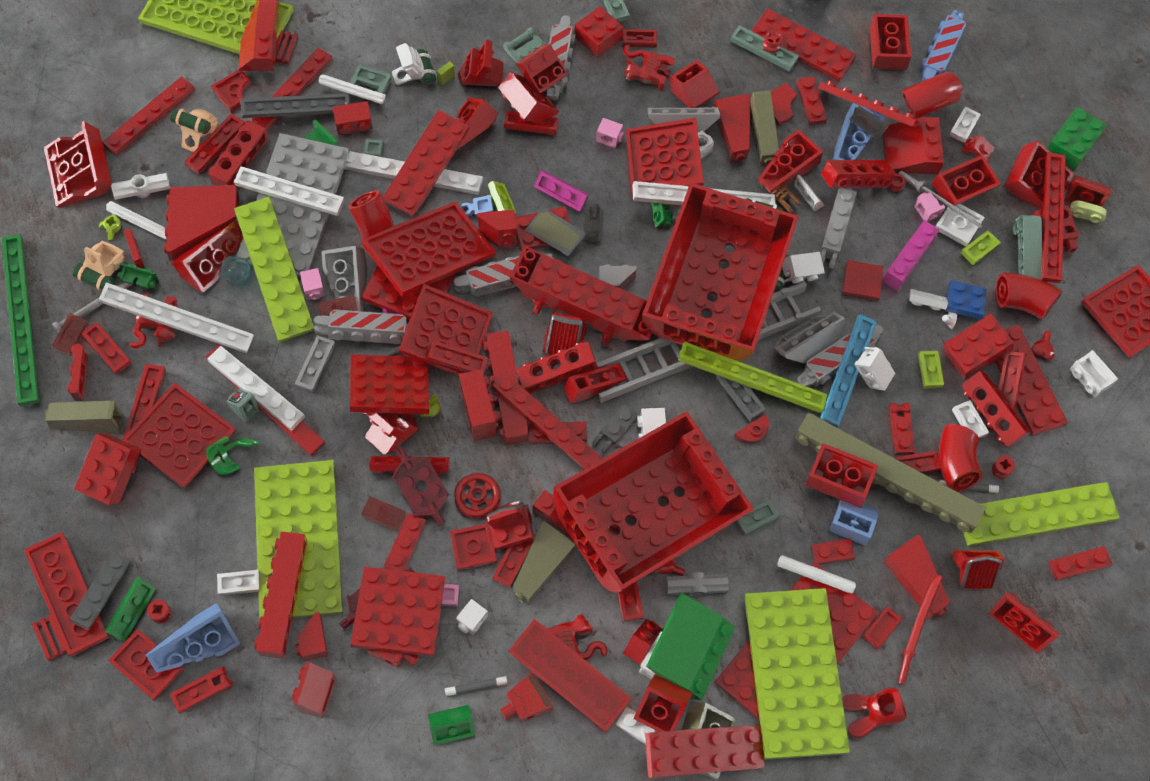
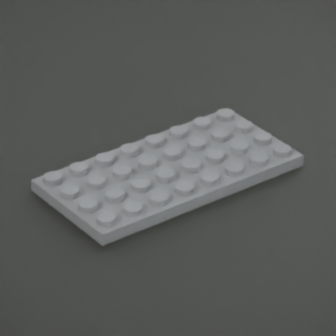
[235,133,350,278]

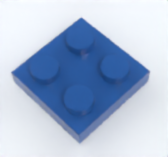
[945,280,987,320]

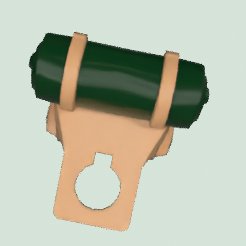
[170,109,219,152]
[73,241,125,291]

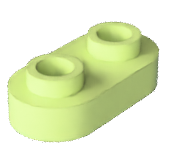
[1070,201,1107,223]

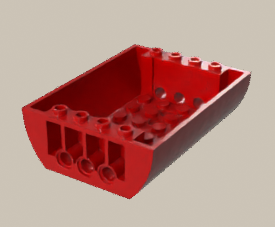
[642,182,799,361]
[553,411,754,593]

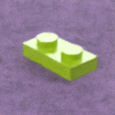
[488,181,516,214]
[961,230,1001,266]
[918,351,944,389]

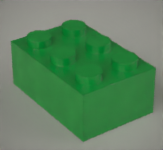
[1047,107,1107,171]

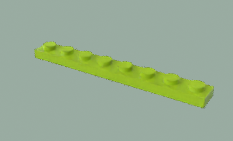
[678,342,827,413]

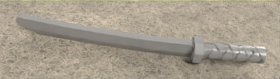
[899,171,982,228]

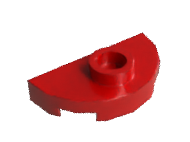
[734,414,769,444]

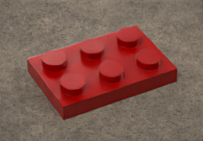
[515,206,571,251]
[108,629,184,701]

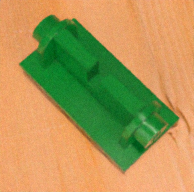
[651,202,672,229]
[117,263,160,289]

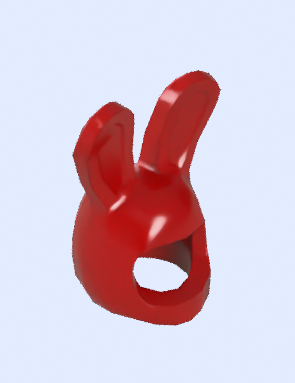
[842,687,907,738]

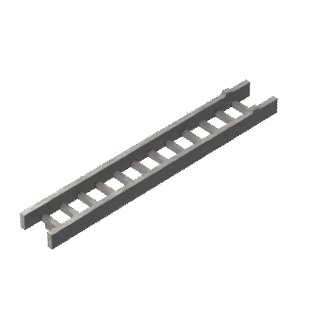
[597,281,821,403]

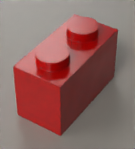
[332,101,373,134]

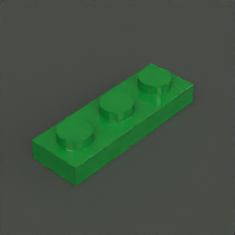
[105,577,156,643]

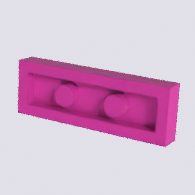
[534,170,589,212]

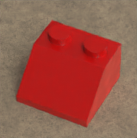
[1064,175,1111,207]
[477,209,517,249]

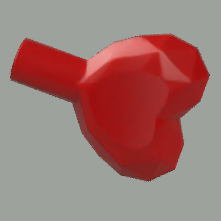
[1032,331,1055,360]
[654,559,686,576]

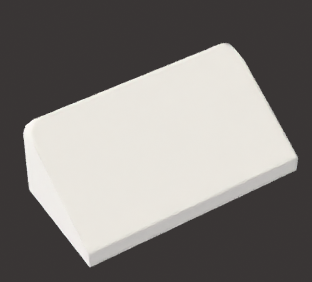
[794,175,825,211]

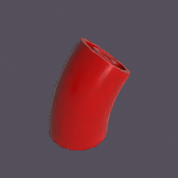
[902,72,962,119]
[348,190,394,239]
[995,273,1063,320]
[939,424,983,492]

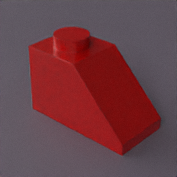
[295,612,328,662]

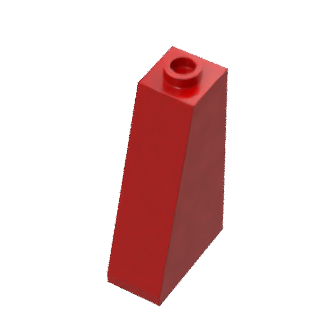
[714,94,750,162]
[884,534,950,619]

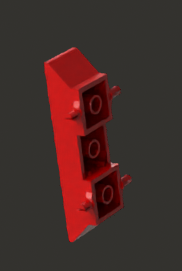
[509,246,652,347]

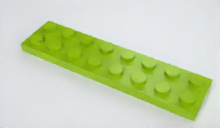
[234,197,314,343]
[963,482,1120,547]

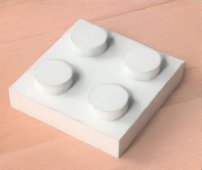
[936,204,985,246]

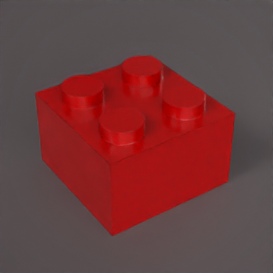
[574,6,623,58]
[633,674,692,732]

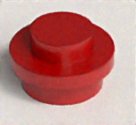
[889,174,906,192]

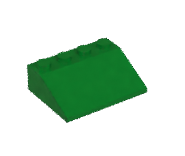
[646,594,735,700]

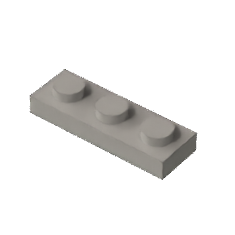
[295,335,336,393]

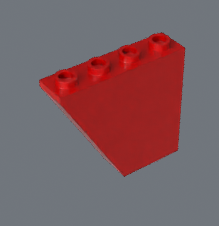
[164,185,240,260]

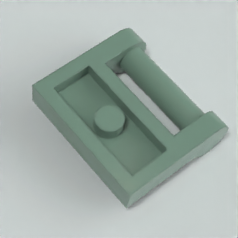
[503,27,546,63]
[350,64,392,94]

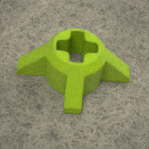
[99,214,121,241]
[420,394,441,417]

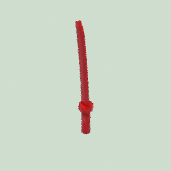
[897,575,943,685]

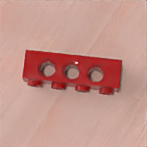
[208,120,269,186]
[821,160,896,188]
[517,341,599,394]
[962,371,1031,447]

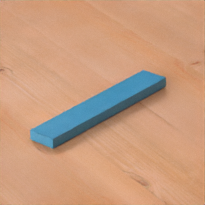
[820,314,877,427]

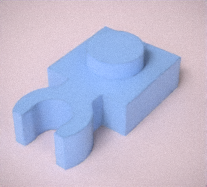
[461,195,494,218]

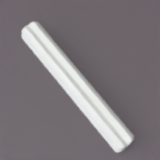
[319,75,386,104]
[106,201,167,240]
[778,555,856,593]

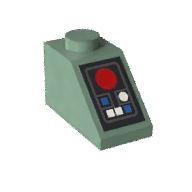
[226,388,260,423]

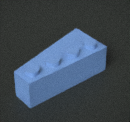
[831,103,886,160]

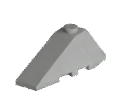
[322,246,366,312]

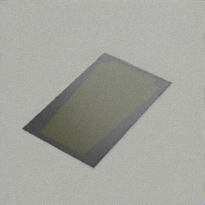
[525,208,586,256]

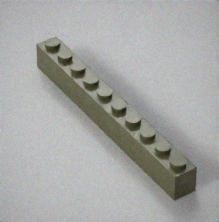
[795,412,986,533]

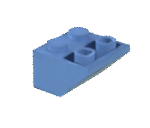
[829,500,879,546]

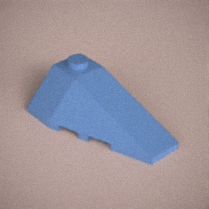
[146,603,241,673]

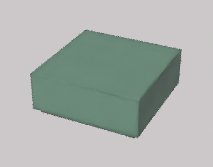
[363,139,384,157]

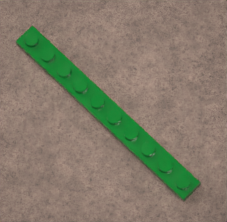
[2,234,39,406]

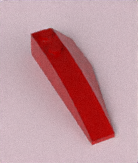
[239,0,280,71]

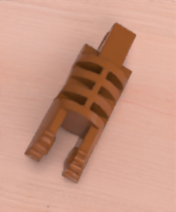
[770,185,802,213]

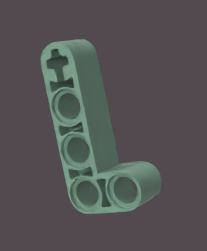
[1013,215,1042,280]

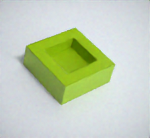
[436,61,455,85]

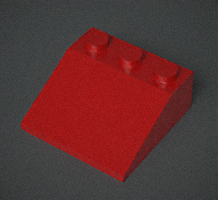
[882,117,944,174]
[1004,140,1074,209]
[988,591,1059,654]

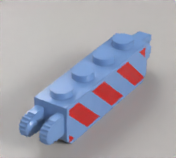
[920,10,966,81]

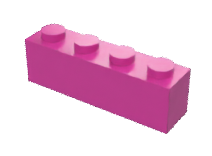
[882,220,940,292]

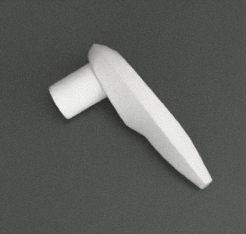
[942,312,957,329]

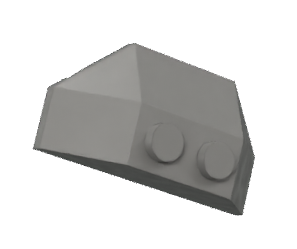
[647,107,720,133]
[774,311,846,364]

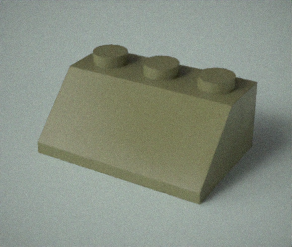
[682,702,737,779]

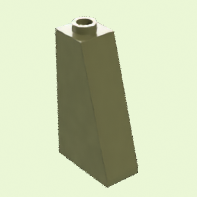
[750,90,779,165]
[44,401,124,434]
[513,521,575,605]

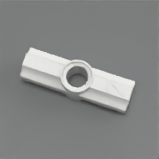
[111,173,170,200]

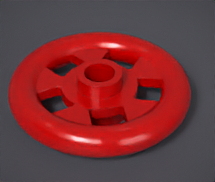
[454,473,501,518]

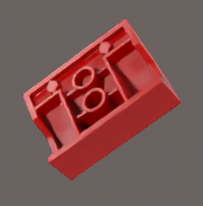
[44,121,112,208]

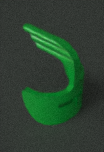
[206,436,260,475]

